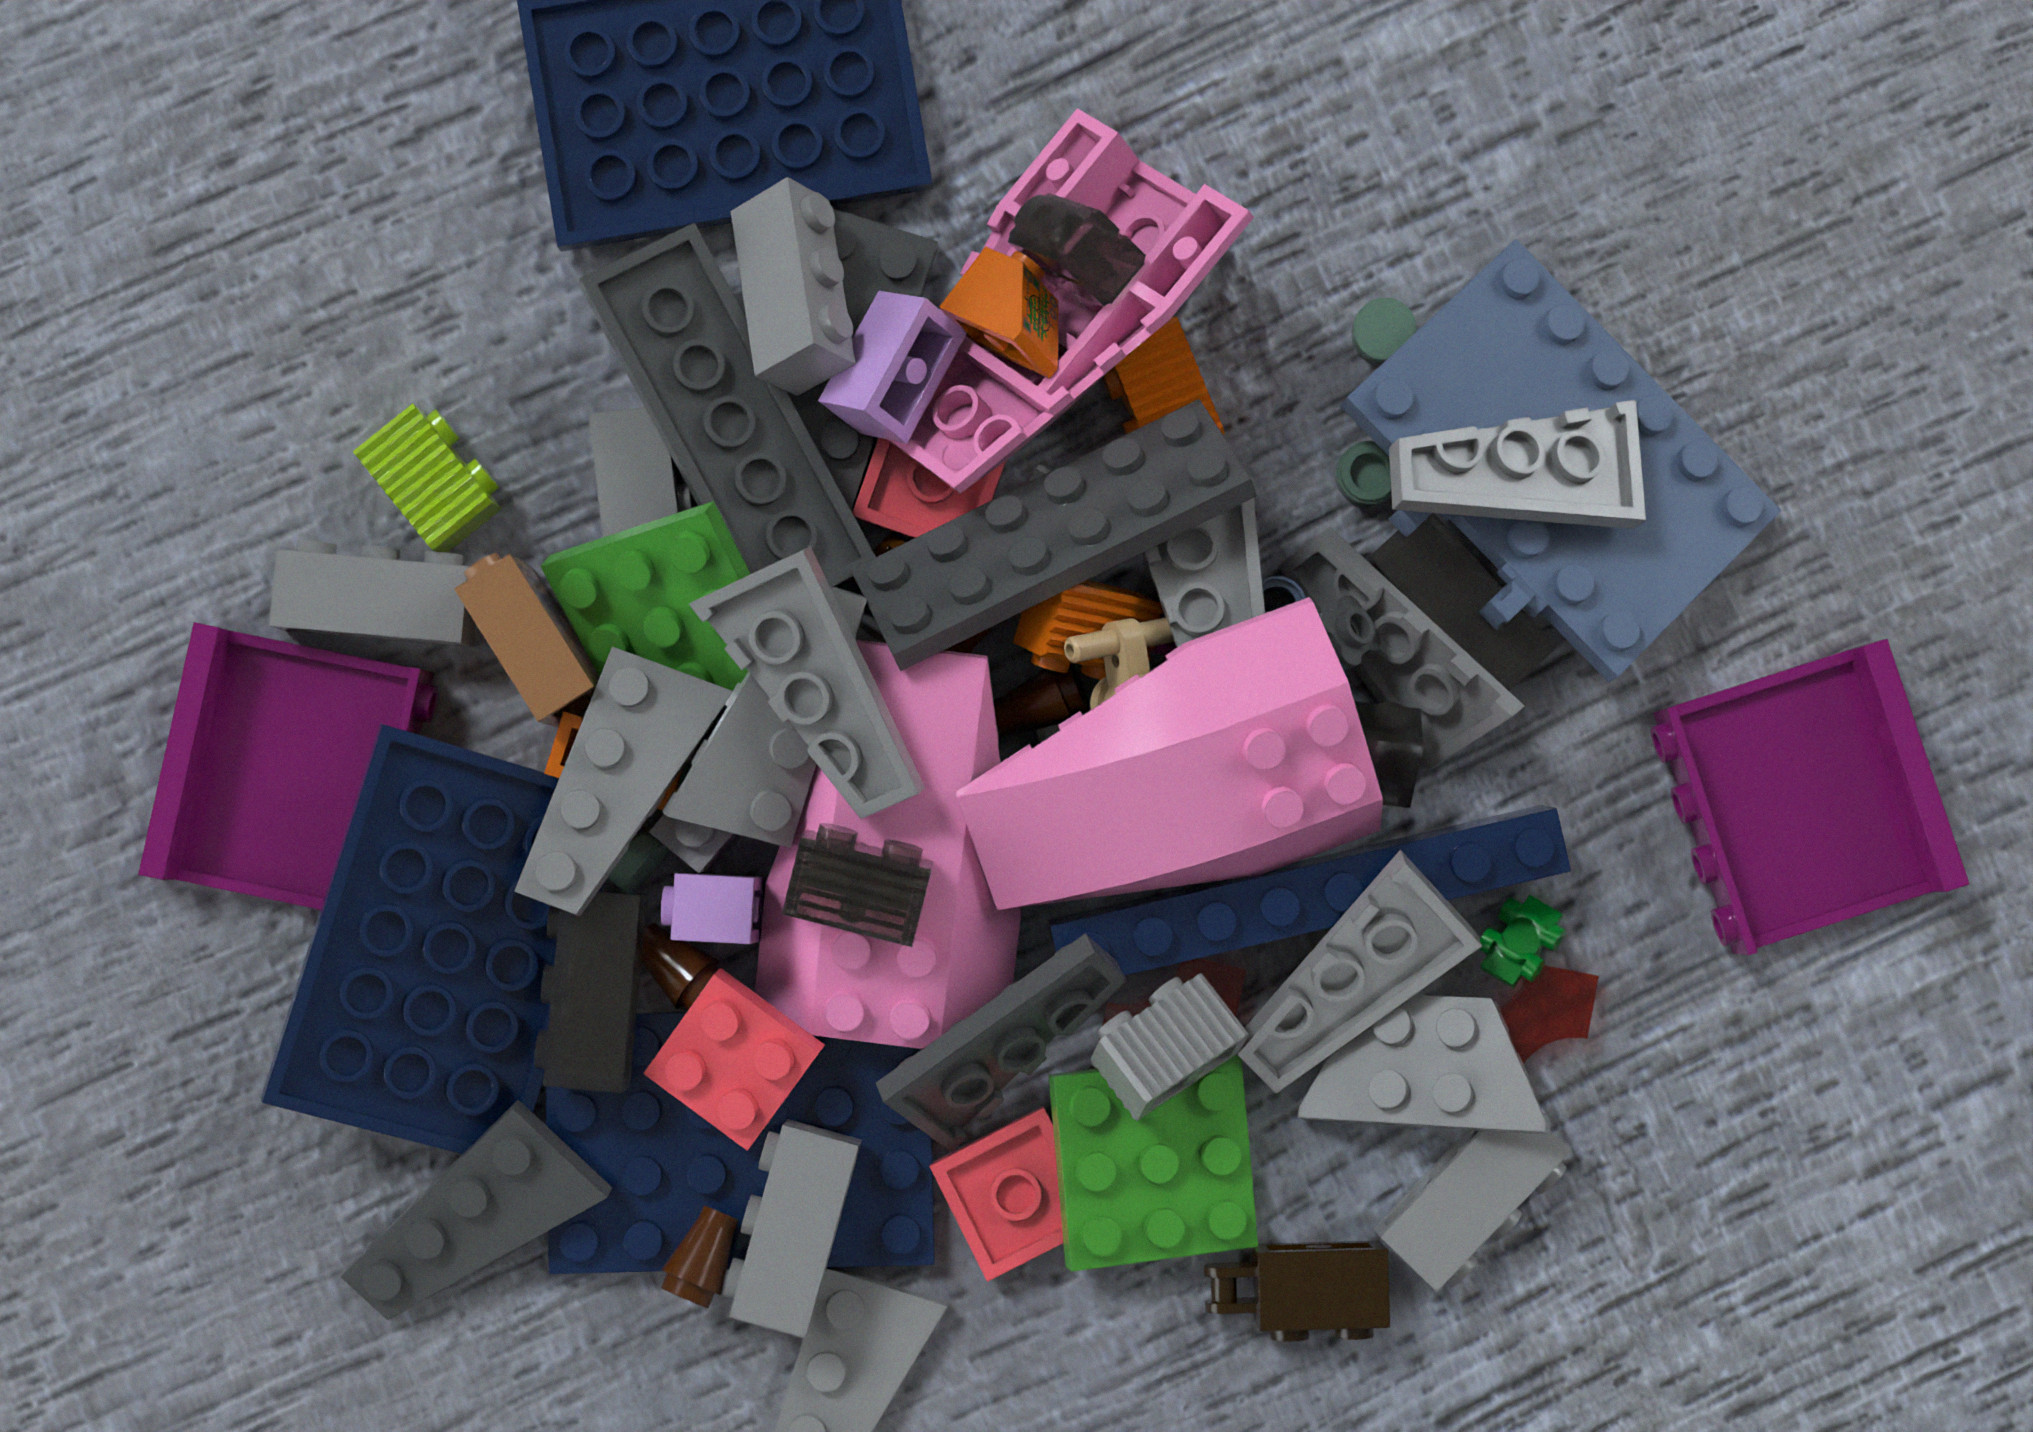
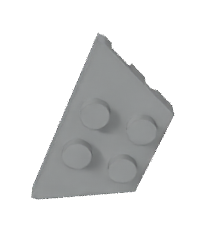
[1298,995,1550,1135]

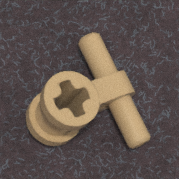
[1064,617,1174,710]

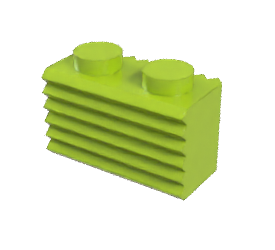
[353,403,502,553]

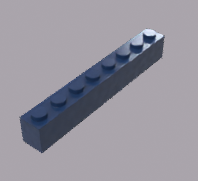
[1048,805,1571,976]

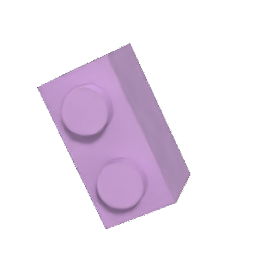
[818,291,967,444]
[661,873,766,944]

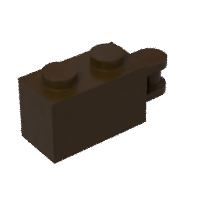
[1204,1240,1390,1342]

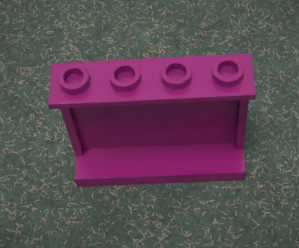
[138,622,438,910]
[1650,639,1970,956]

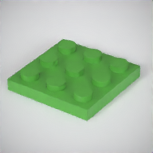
[540,501,750,691]
[1048,1054,1258,1272]

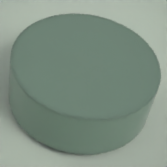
[1351,297,1417,364]
[1335,441,1391,506]
[609,830,669,894]

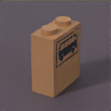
[454,553,600,727]

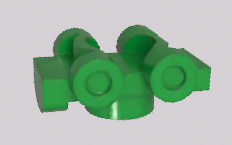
[1478,895,1566,989]

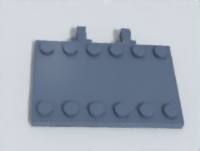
[1339,239,1782,683]

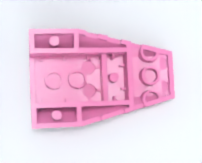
[889,108,1254,494]
[955,597,1383,910]
[755,640,1022,1049]

